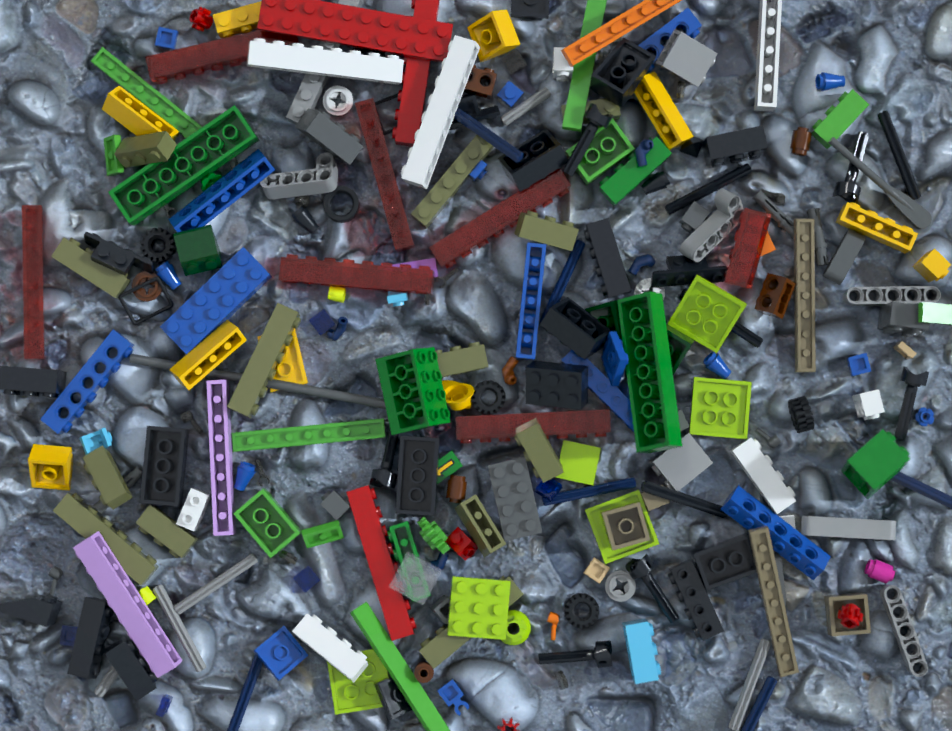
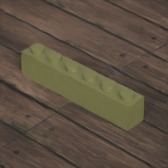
[411,135,494,229]
[227,303,301,419]
[53,492,159,586]
[419,575,524,669]

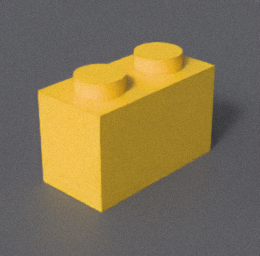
[912,248,951,282]

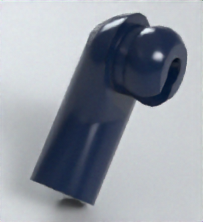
[628,254,655,276]
[327,317,348,341]

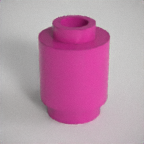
[864,559,895,584]

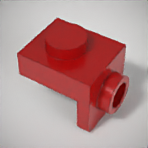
[446,527,478,560]

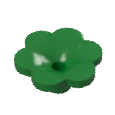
[201,173,222,192]

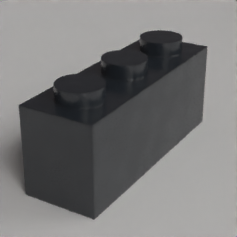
[104,636,157,701]

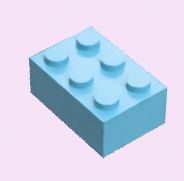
[622,618,661,684]

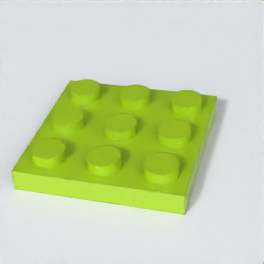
[667,275,747,353]
[689,377,752,439]
[585,490,659,564]
[447,576,511,640]
[327,649,389,715]

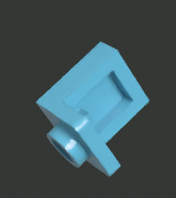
[387,282,409,307]
[79,427,112,455]

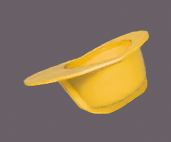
[442,380,474,411]

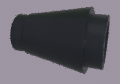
[641,171,671,195]
[291,206,319,234]

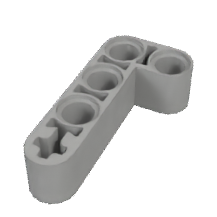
[260,152,338,200]
[680,189,745,262]

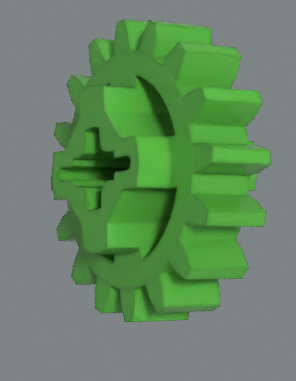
[417,517,450,555]

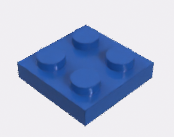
[601,331,628,386]
[254,626,308,681]

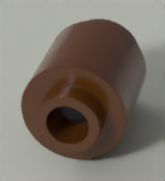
[790,127,812,156]
[446,475,467,503]
[414,661,434,683]

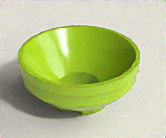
[500,610,531,645]

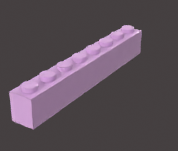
[206,380,236,536]
[73,531,183,678]

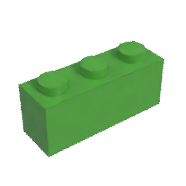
[812,89,870,149]

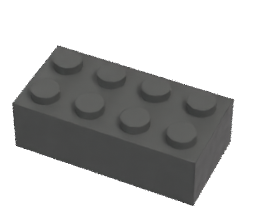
[487,457,542,541]

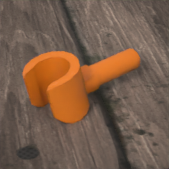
[547,612,559,640]

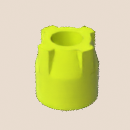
[328,286,346,303]
[139,586,156,605]

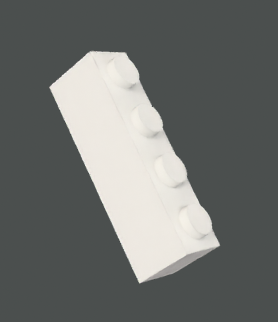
[730,437,796,514]
[292,613,369,683]

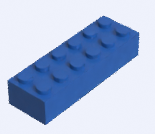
[160,247,272,355]

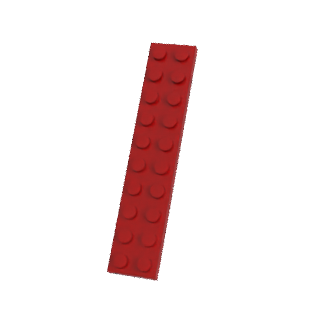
[257,0,453,62]

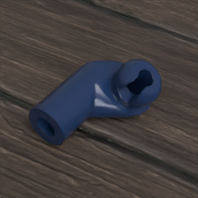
[635,139,654,167]
[423,552,449,574]

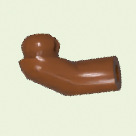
[502,356,519,385]

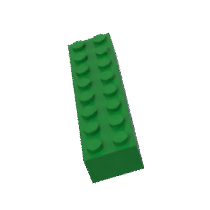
[108,105,259,226]
[617,291,682,453]

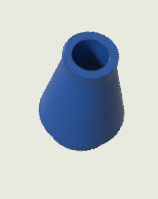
[815,72,845,91]
[155,261,182,290]
[703,352,731,379]
[234,461,256,491]

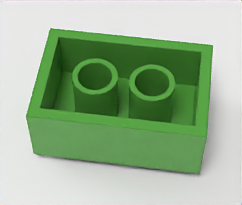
[565,118,635,185]
[233,488,302,558]

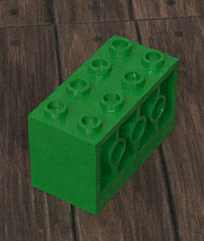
[375,347,451,435]
[841,429,911,500]

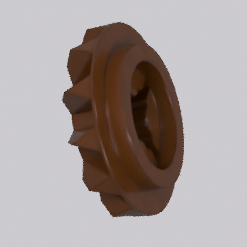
[132,271,162,302]

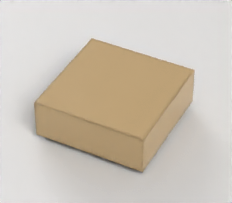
[894,341,917,360]
[583,557,610,584]

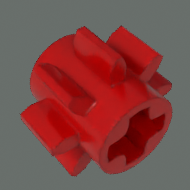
[189,7,213,32]
[837,604,863,628]
[497,717,520,731]

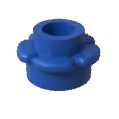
[915,407,934,426]

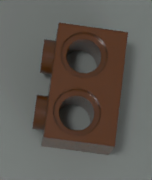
[464,65,497,100]
[754,273,796,319]

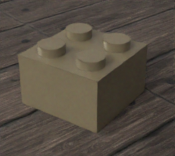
[601,502,650,550]
[824,593,871,636]

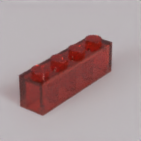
[724,208,772,289]

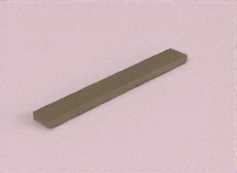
[794,219,816,372]
[748,526,799,677]

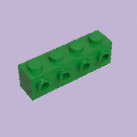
[599,136,672,206]
[387,520,431,601]

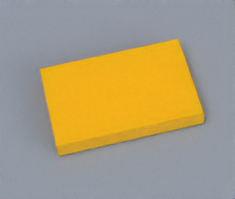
[257,328,308,392]

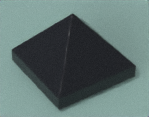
[679,137,704,158]

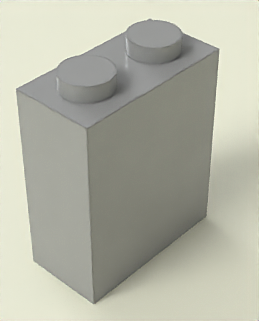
[655,29,718,87]
[651,433,713,491]

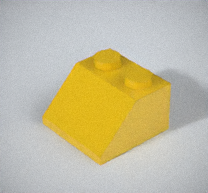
[467,10,521,62]
[28,444,73,490]

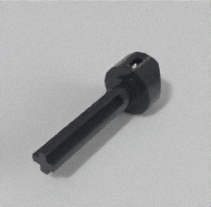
[563,103,614,176]
[833,131,869,204]
[894,366,929,441]
[370,428,399,489]
[625,554,679,623]
[538,641,612,668]

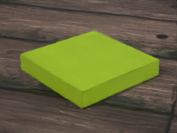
[555,440,601,485]

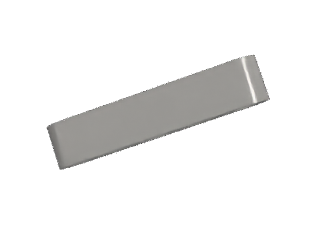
[843,286,941,306]
[801,516,896,540]
[880,584,928,677]

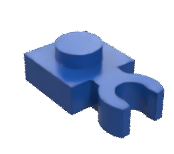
[437,679,469,716]

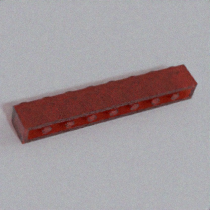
[145,30,299,84]
[355,98,415,253]
[429,169,571,269]
[22,205,45,361]
[279,254,435,295]
[455,409,611,444]

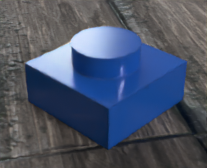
[155,27,179,50]
[497,81,524,108]
[469,160,488,182]
[847,353,871,376]

